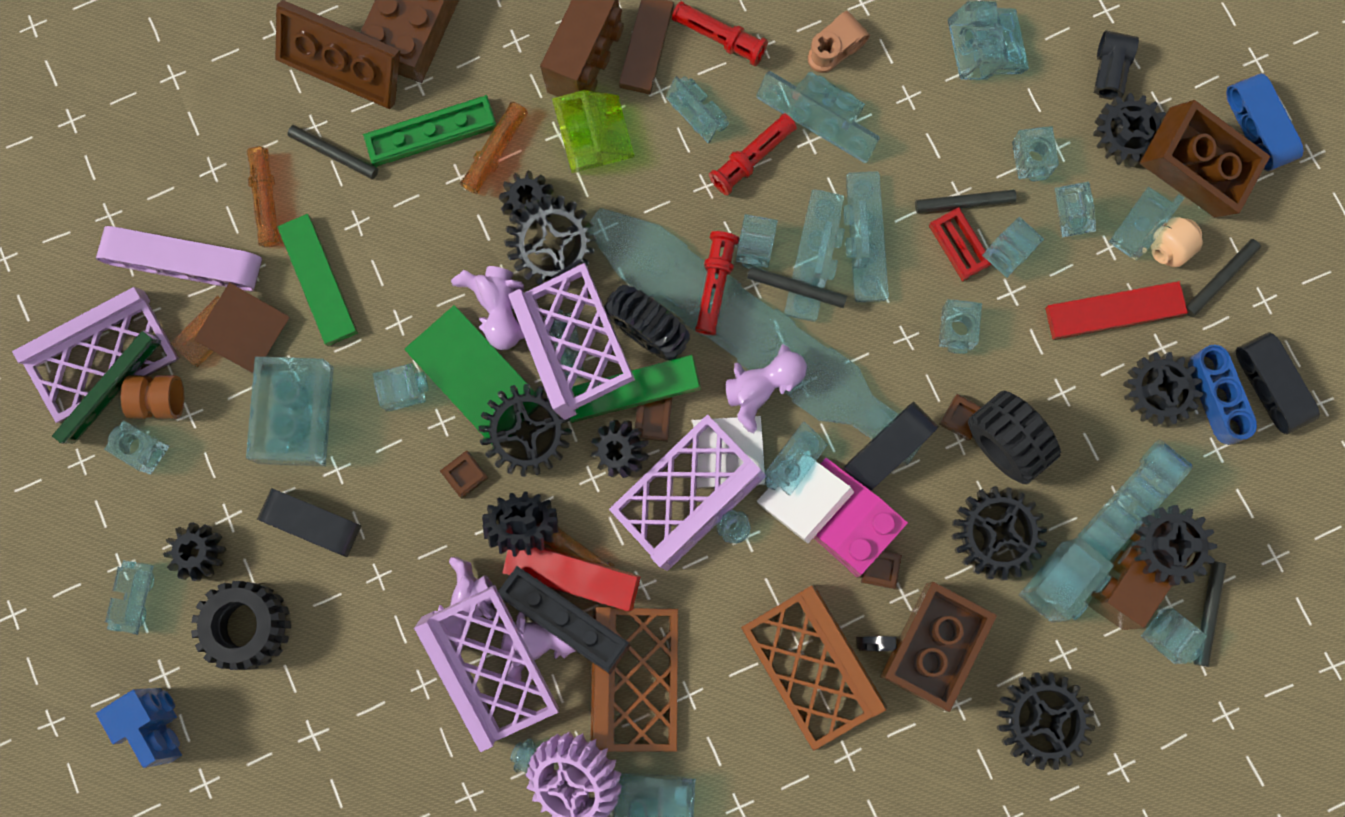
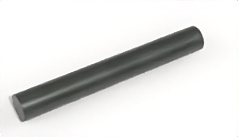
[287,125,379,180]
[915,189,1017,213]
[1186,239,1261,317]
[747,266,847,308]
[1194,561,1226,667]

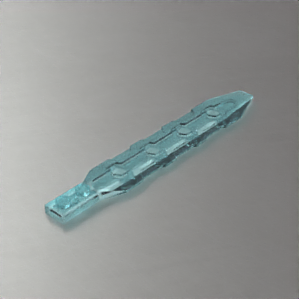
[588,208,923,465]

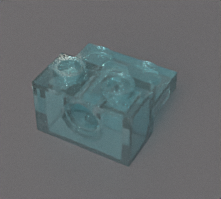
[947,1,1029,80]

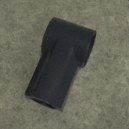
[1093,30,1139,100]

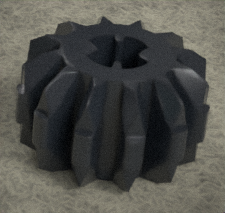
[499,170,555,225]
[591,420,649,478]
[163,522,226,582]

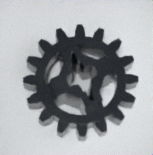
[1093,93,1166,167]
[1123,352,1203,427]
[482,492,558,557]
[1131,505,1217,586]

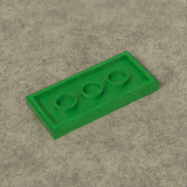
[404,305,541,446]

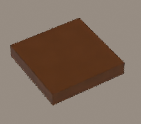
[194,282,290,374]

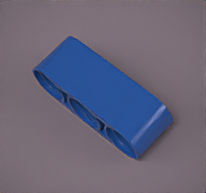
[1226,73,1304,171]
[1188,345,1257,445]

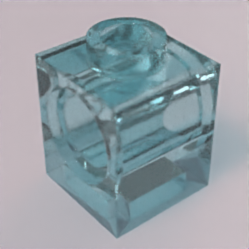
[1012,126,1059,182]
[1055,181,1096,238]
[736,214,778,269]
[982,217,1044,278]
[939,299,982,354]
[372,363,429,412]
[104,420,169,475]
[1141,608,1207,664]

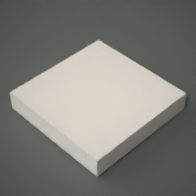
[693,416,765,489]
[757,451,854,544]

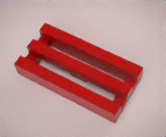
[929,207,993,282]

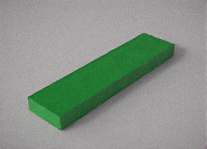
[363,95,498,167]
[277,214,358,347]
[570,355,701,423]

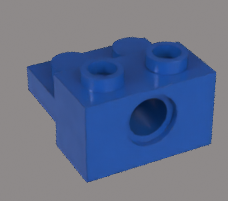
[96,688,182,768]

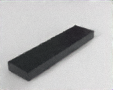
[498,566,631,675]

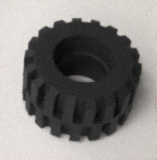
[968,391,1061,485]
[191,581,291,670]

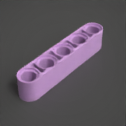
[96,226,262,291]

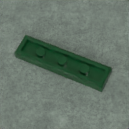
[52,331,161,444]

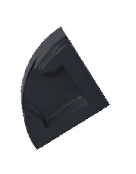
[856,636,896,651]

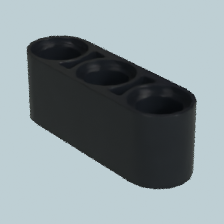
[1236,332,1320,435]
[843,401,939,491]
[257,488,362,557]

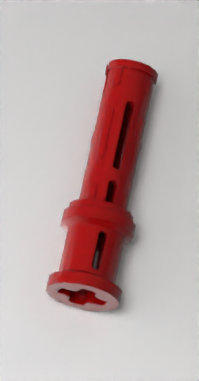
[672,1,768,67]
[708,113,797,196]
[695,231,740,336]

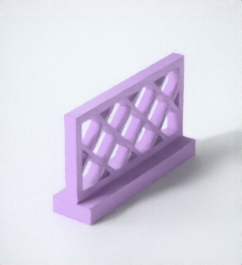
[508,263,635,420]
[12,287,179,423]
[609,414,766,571]
[414,585,559,752]

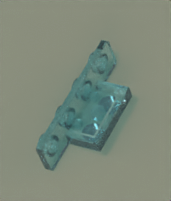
[756,71,880,163]
[844,171,889,302]
[784,189,845,322]

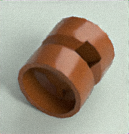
[121,375,185,419]

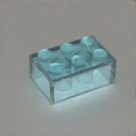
[246,357,334,467]

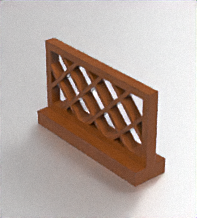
[741,584,887,751]
[590,607,678,752]

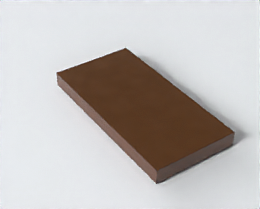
[275,0,400,109]

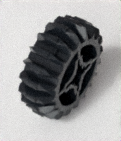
[504,194,596,285]
[604,285,690,361]
[478,384,572,477]
[951,486,1047,581]
[996,672,1095,770]

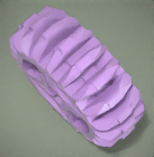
[526,731,622,817]

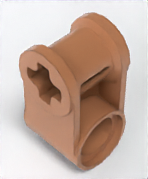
[808,11,870,73]

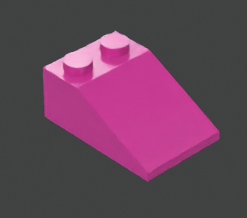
[814,458,908,577]

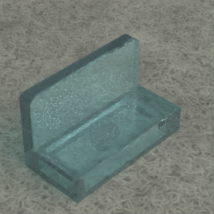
[1108,187,1185,261]

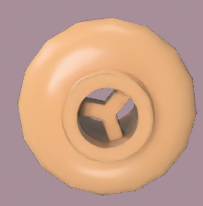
[1150,217,1203,267]

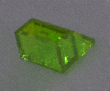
[552,90,635,173]

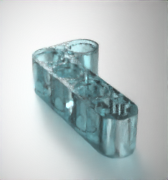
[1072,439,1193,567]

